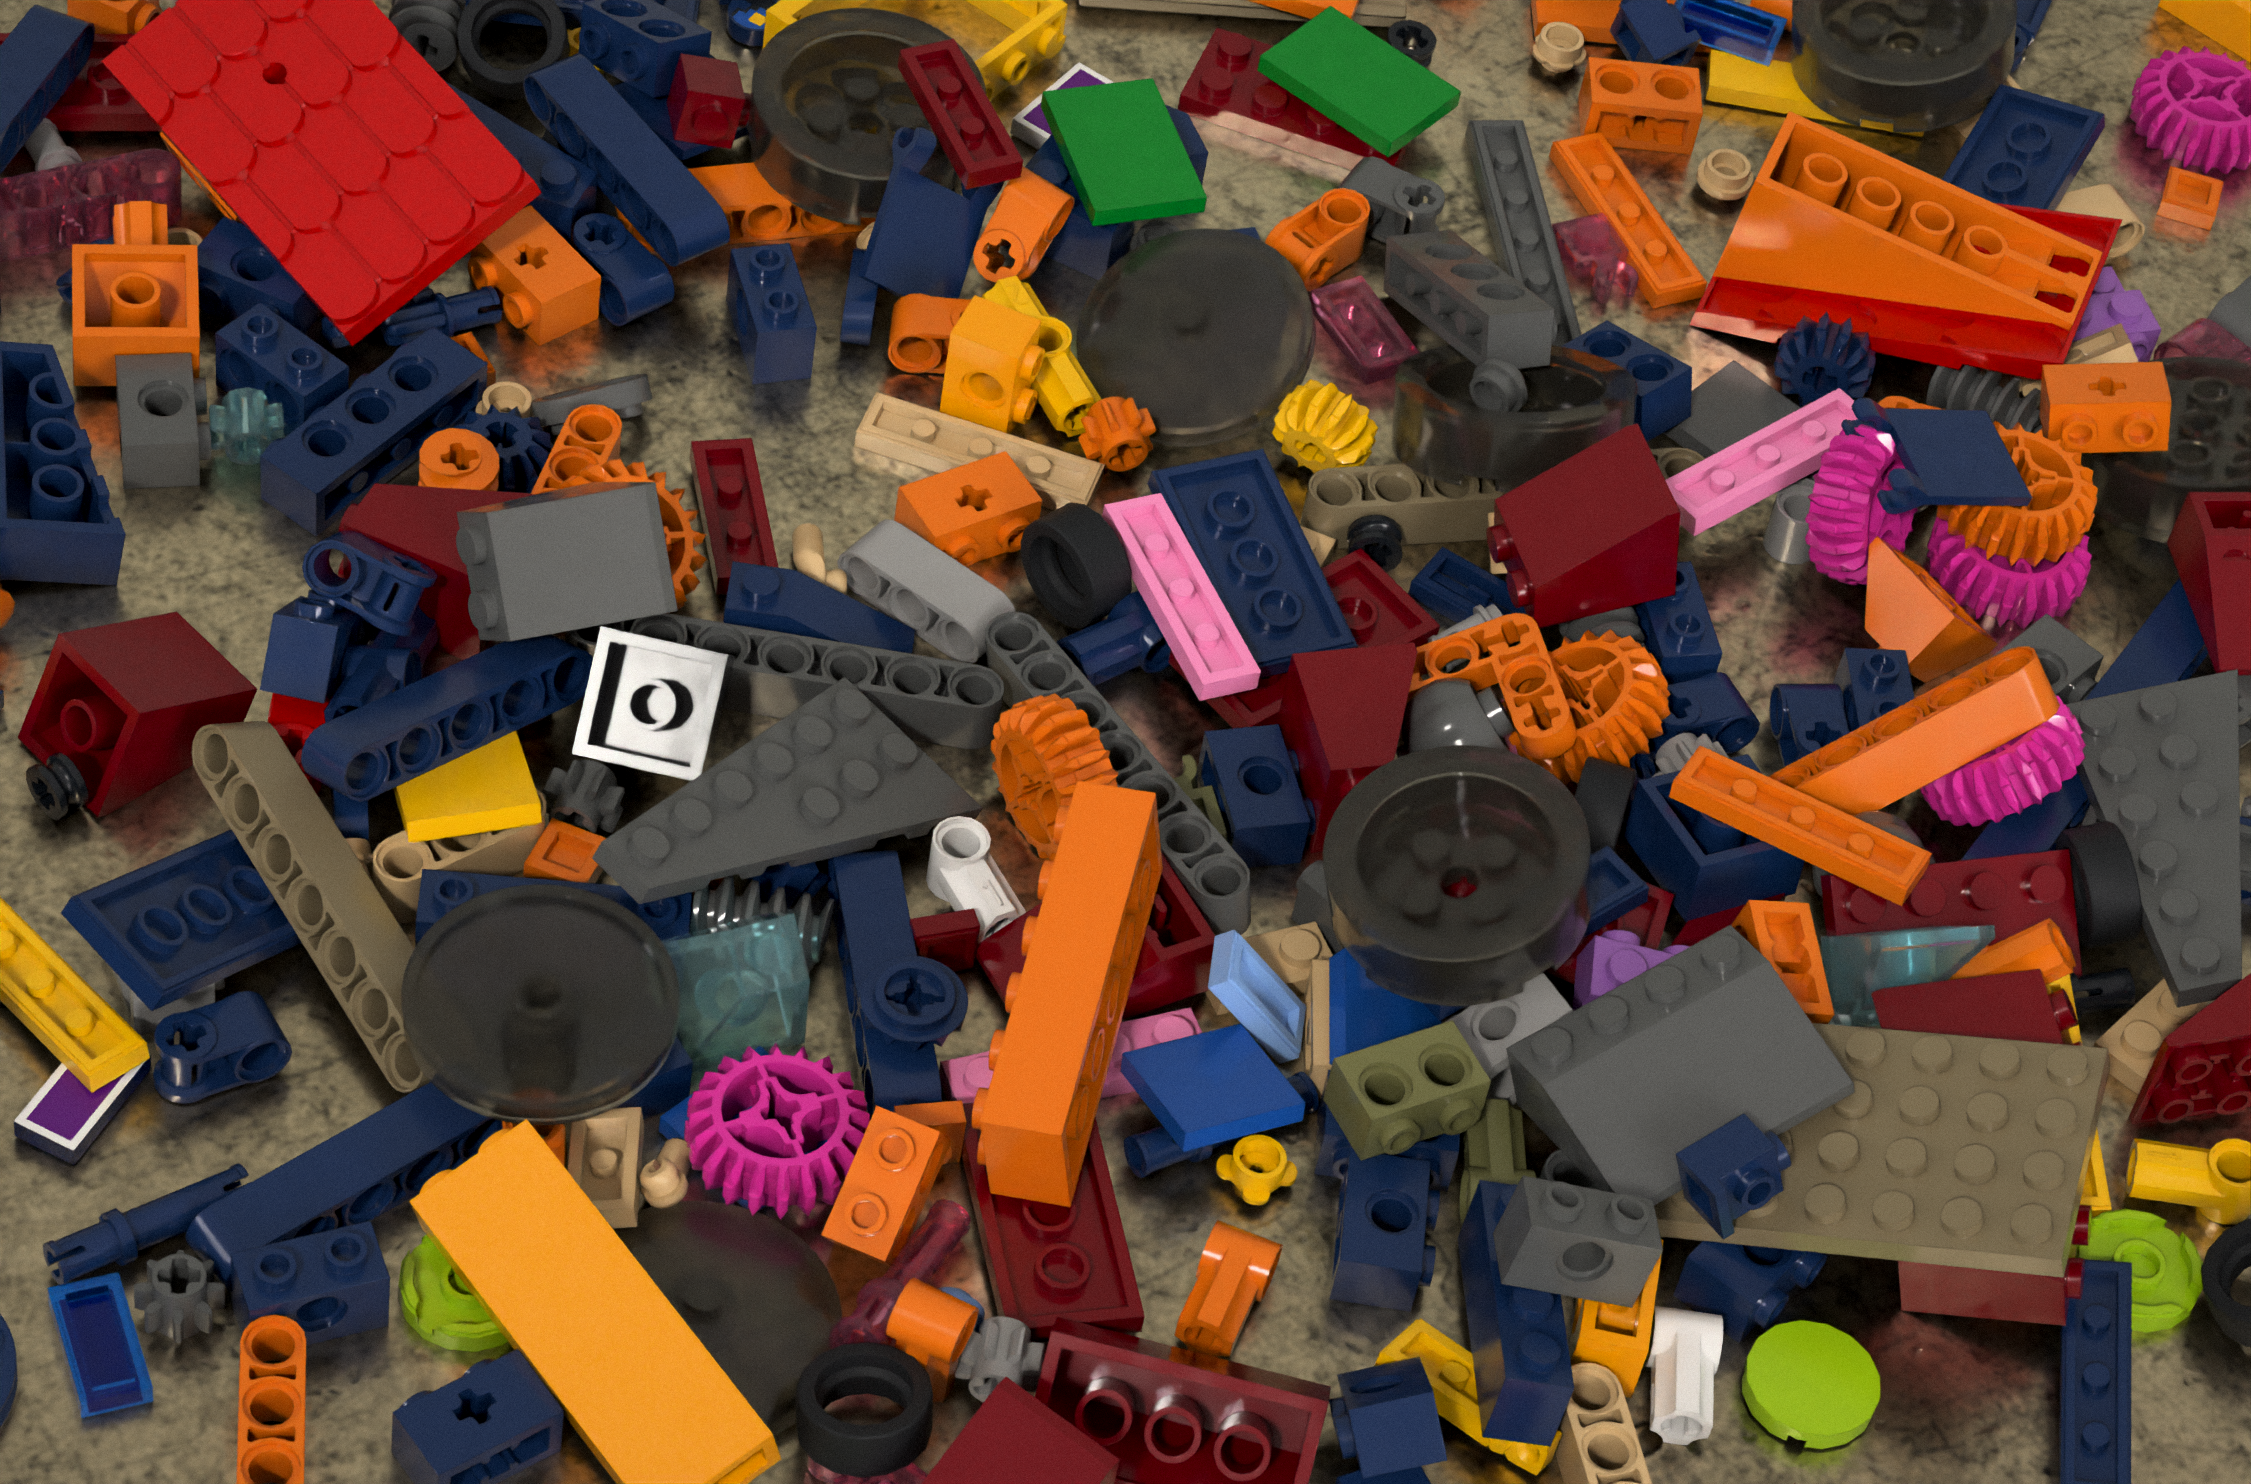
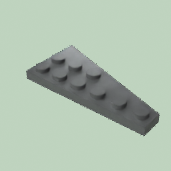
[2066,669,2242,1008]
[592,677,983,904]

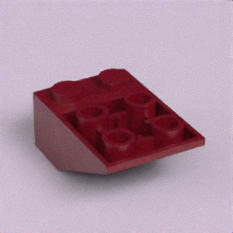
[2167,492,2251,676]
[975,852,1215,1020]
[2129,973,2251,1125]

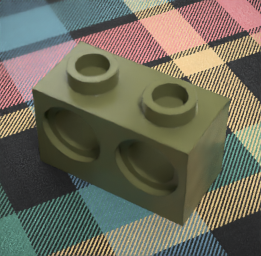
[1323,1020,1491,1161]

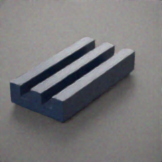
[1408,547,1527,647]

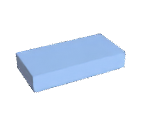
[1208,930,1306,1064]

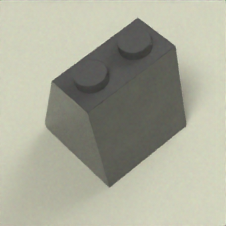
[456,482,678,642]

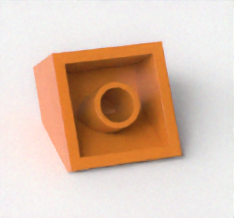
[72,244,200,386]

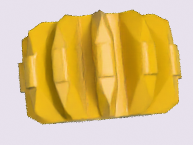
[1272,379,1378,474]

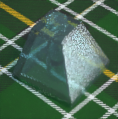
[644,912,810,1074]
[1821,925,1995,1027]

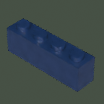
[1458,1180,1574,1446]

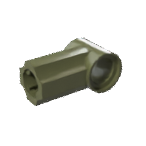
[1459,1099,1536,1225]

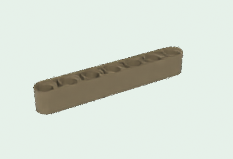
[1299,447,1705,549]
[191,721,476,1093]

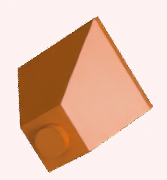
[1865,536,1998,683]

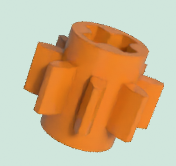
[1078,396,1157,472]

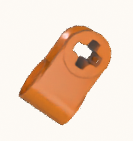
[973,167,1075,283]
[1263,188,1370,292]
[888,293,972,374]

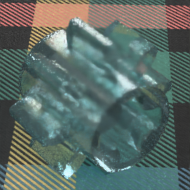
[209,387,285,465]

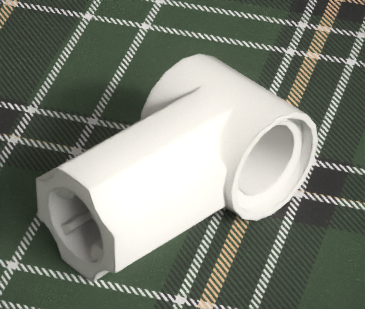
[926,816,1026,944]
[1644,1306,1723,1445]

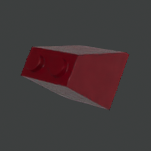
[1486,423,1681,628]
[338,483,534,660]
[18,612,257,817]
[1276,642,1418,853]
[1871,969,2083,1046]
[1898,1204,2092,1326]
[921,1376,1120,1484]

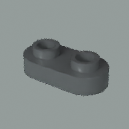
[531,374,653,436]

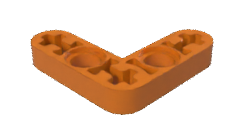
[1406,613,1577,760]

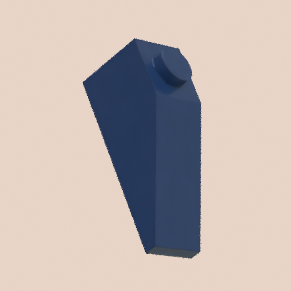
[723,561,915,654]

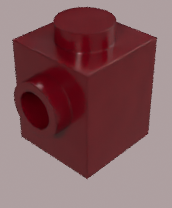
[666,53,751,149]

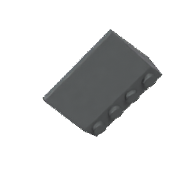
[1506,925,1855,1205]

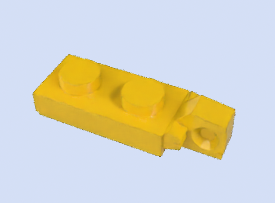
[1375,1318,1563,1476]

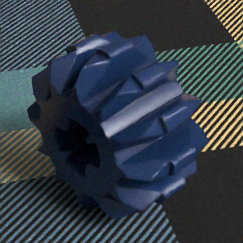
[1774,312,1876,408]
[453,404,553,493]

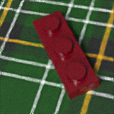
[897,38,1023,190]
[690,438,779,595]

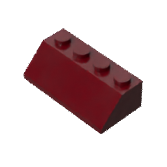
[1035,1317,1331,1484]

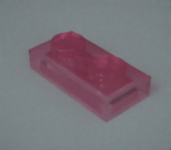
[1308,275,1420,385]

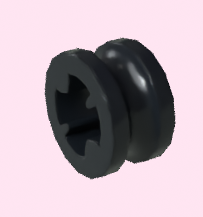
[1386,20,1437,68]
[1347,515,1403,573]
[26,752,89,820]

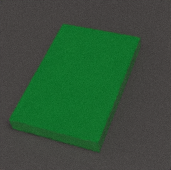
[1257,6,1461,158]
[1041,78,1207,226]

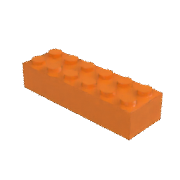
[972,781,1163,1207]

